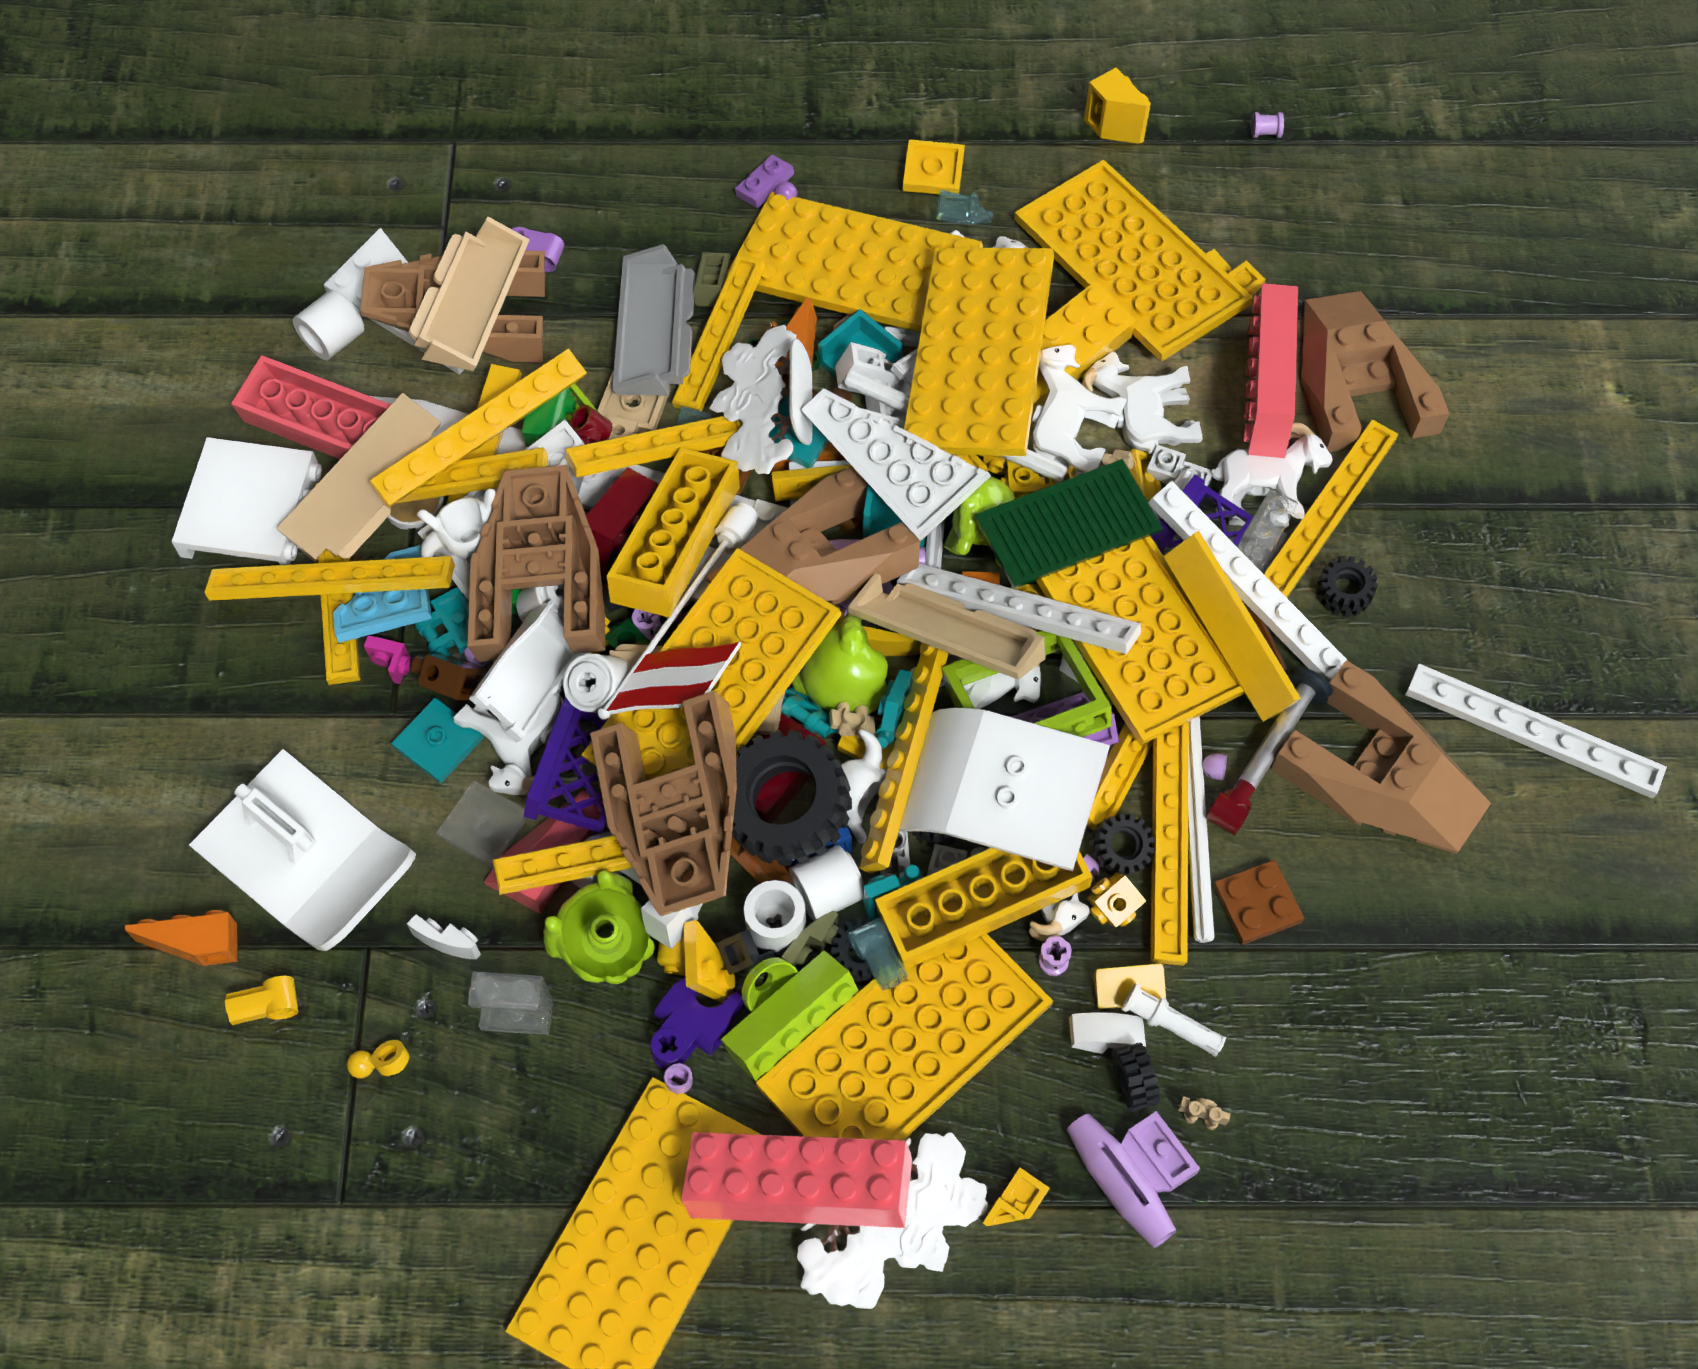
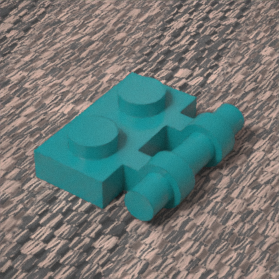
[415,587,469,656]
[875,669,913,748]
[781,687,839,738]
[863,865,922,920]

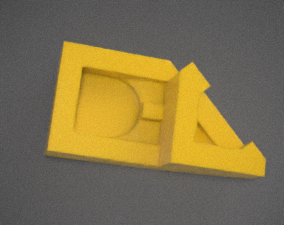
[983,1168,1050,1226]

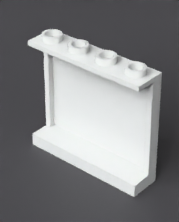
[172,437,322,565]

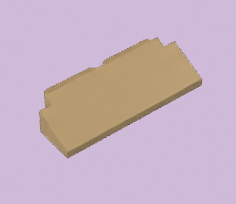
[409,217,530,371]
[276,393,442,562]
[848,573,1046,680]

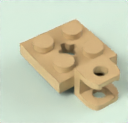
[597,371,671,440]

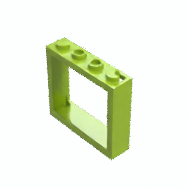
[942,630,1112,737]

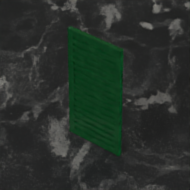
[974,459,1163,589]

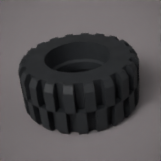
[732,730,852,866]

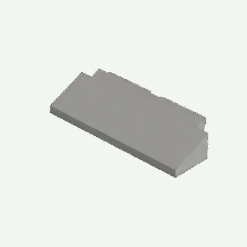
[612,244,695,396]

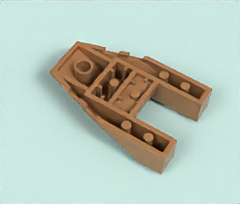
[360,250,546,363]
[1300,291,1450,452]
[467,465,605,662]
[707,467,920,605]
[1271,660,1491,854]
[590,691,737,916]

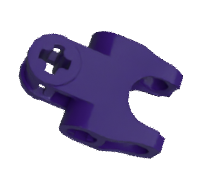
[651,977,744,1071]

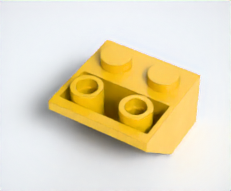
[1084,67,1151,144]

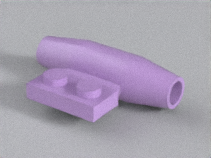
[1067,1111,1200,1248]

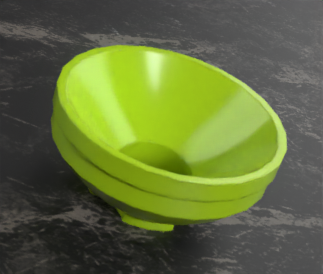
[742,958,798,1013]

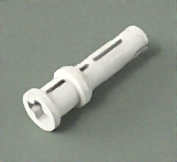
[1121,983,1226,1057]

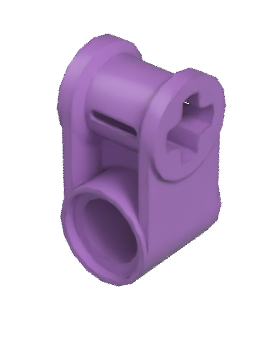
[512,227,565,272]

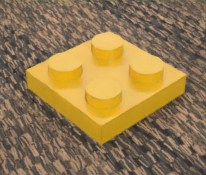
[903,140,965,196]

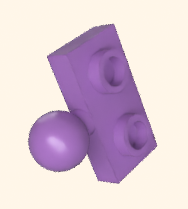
[735,155,797,208]

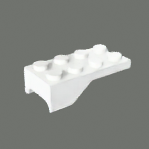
[469,600,591,743]

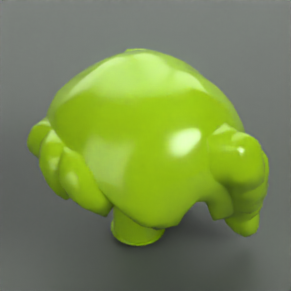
[943,476,1016,567]
[792,612,888,714]
[543,870,655,984]

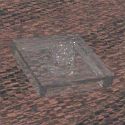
[436,781,527,868]

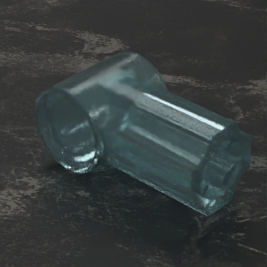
[848,917,908,991]

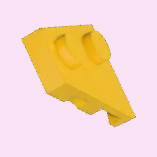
[684,920,735,1003]

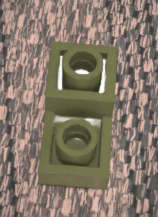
[781,911,840,969]

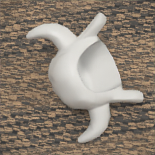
[417,488,495,559]
[841,729,887,844]

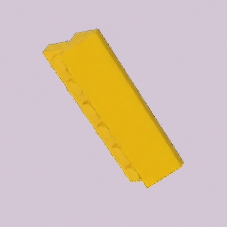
[1163,531,1301,722]

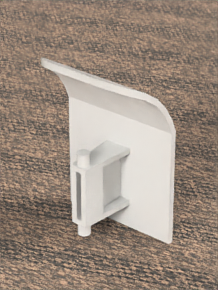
[899,708,1110,871]
[189,749,416,951]

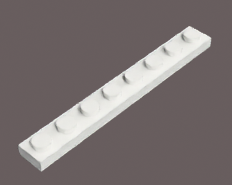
[1148,481,1347,682]
[897,563,1141,654]
[1405,664,1667,799]

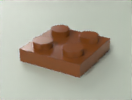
[1213,860,1305,946]

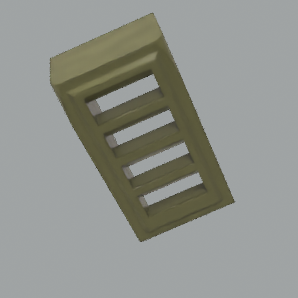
[694,252,731,307]

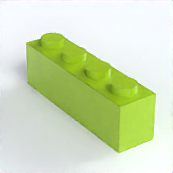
[721,950,859,1081]

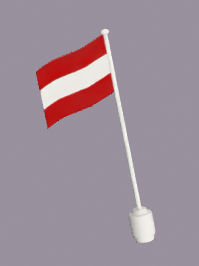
[598,503,758,720]

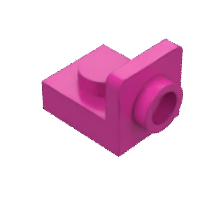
[364,635,412,684]

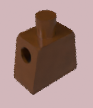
[411,654,490,700]

